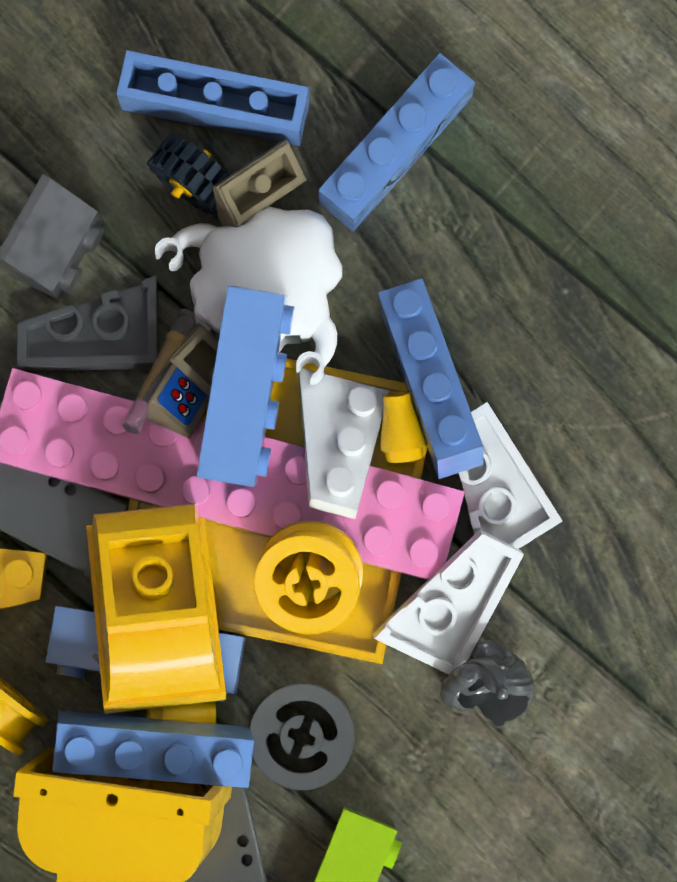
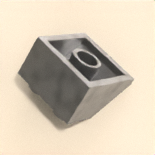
[0,174,104,301]

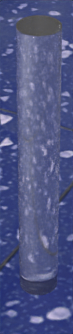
[122,309,196,434]

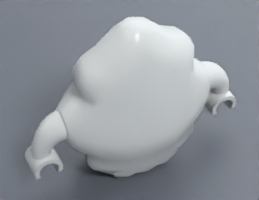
[155,206,342,385]

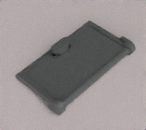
[0,463,129,579]
[185,787,267,882]

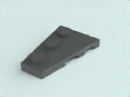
[17,275,159,373]

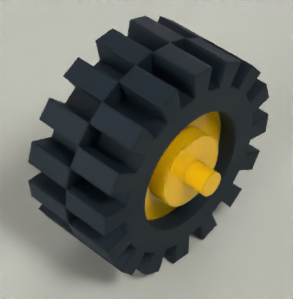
[146,133,230,215]

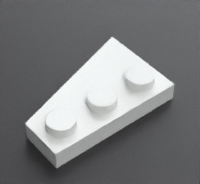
[297,368,389,519]
[459,402,563,549]
[372,530,524,674]

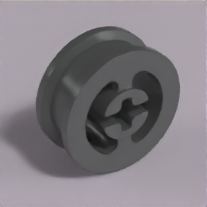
[250,683,355,790]

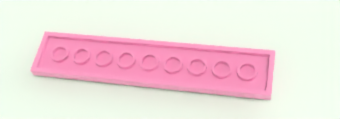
[0,368,465,580]

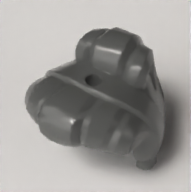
[440,640,535,728]

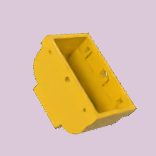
[86,504,226,714]
[13,747,232,882]

